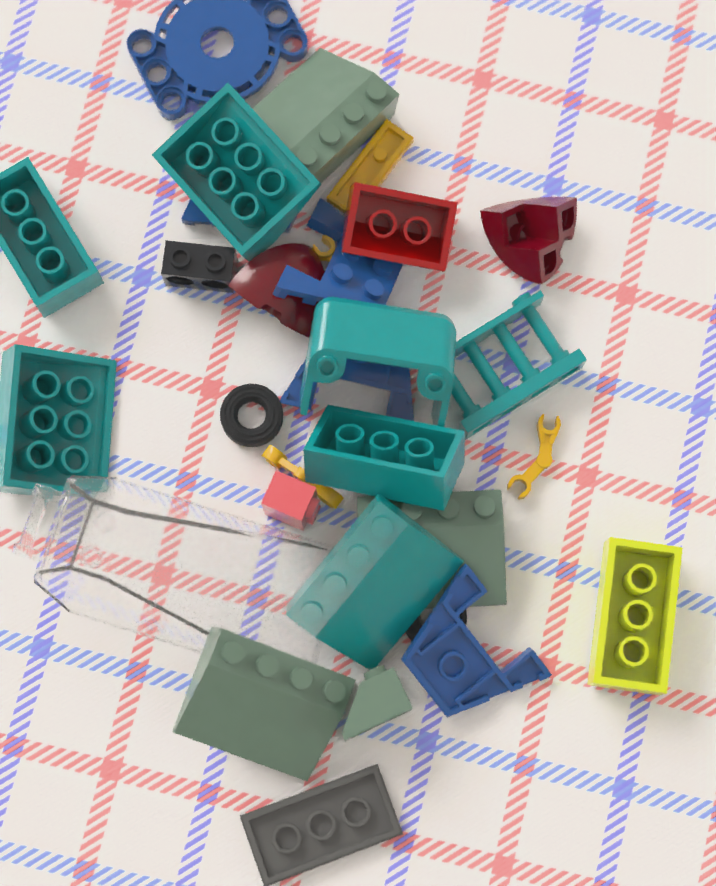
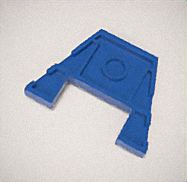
[272,198,403,305]
[280,359,414,421]
[401,564,552,717]

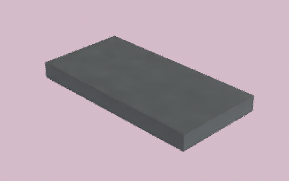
[240,764,403,886]

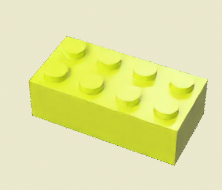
[587,537,683,695]

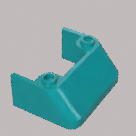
[300,297,456,427]

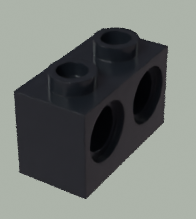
[161,240,238,293]

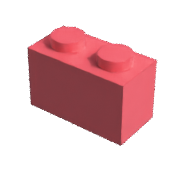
[261,470,321,531]

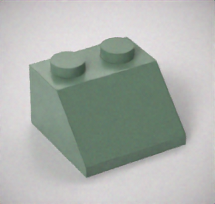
[341,664,413,741]

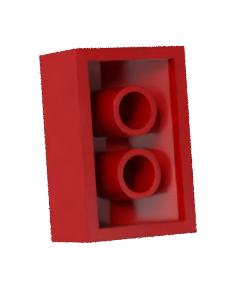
[342,182,458,272]

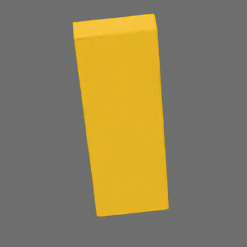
[326,119,414,214]

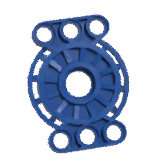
[126,0,308,120]

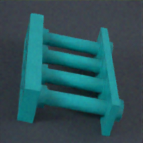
[451,290,587,440]

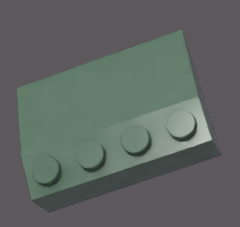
[252,48,400,183]
[357,489,507,609]
[172,627,356,781]

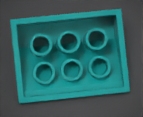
[151,82,322,261]
[0,344,117,499]
[286,493,464,670]

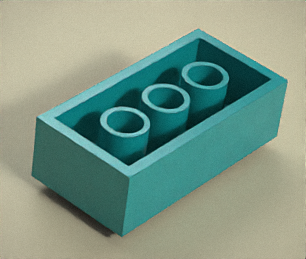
[0,157,104,318]
[303,404,465,511]

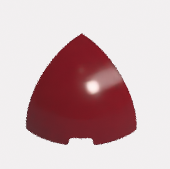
[480,197,577,284]
[228,243,325,338]

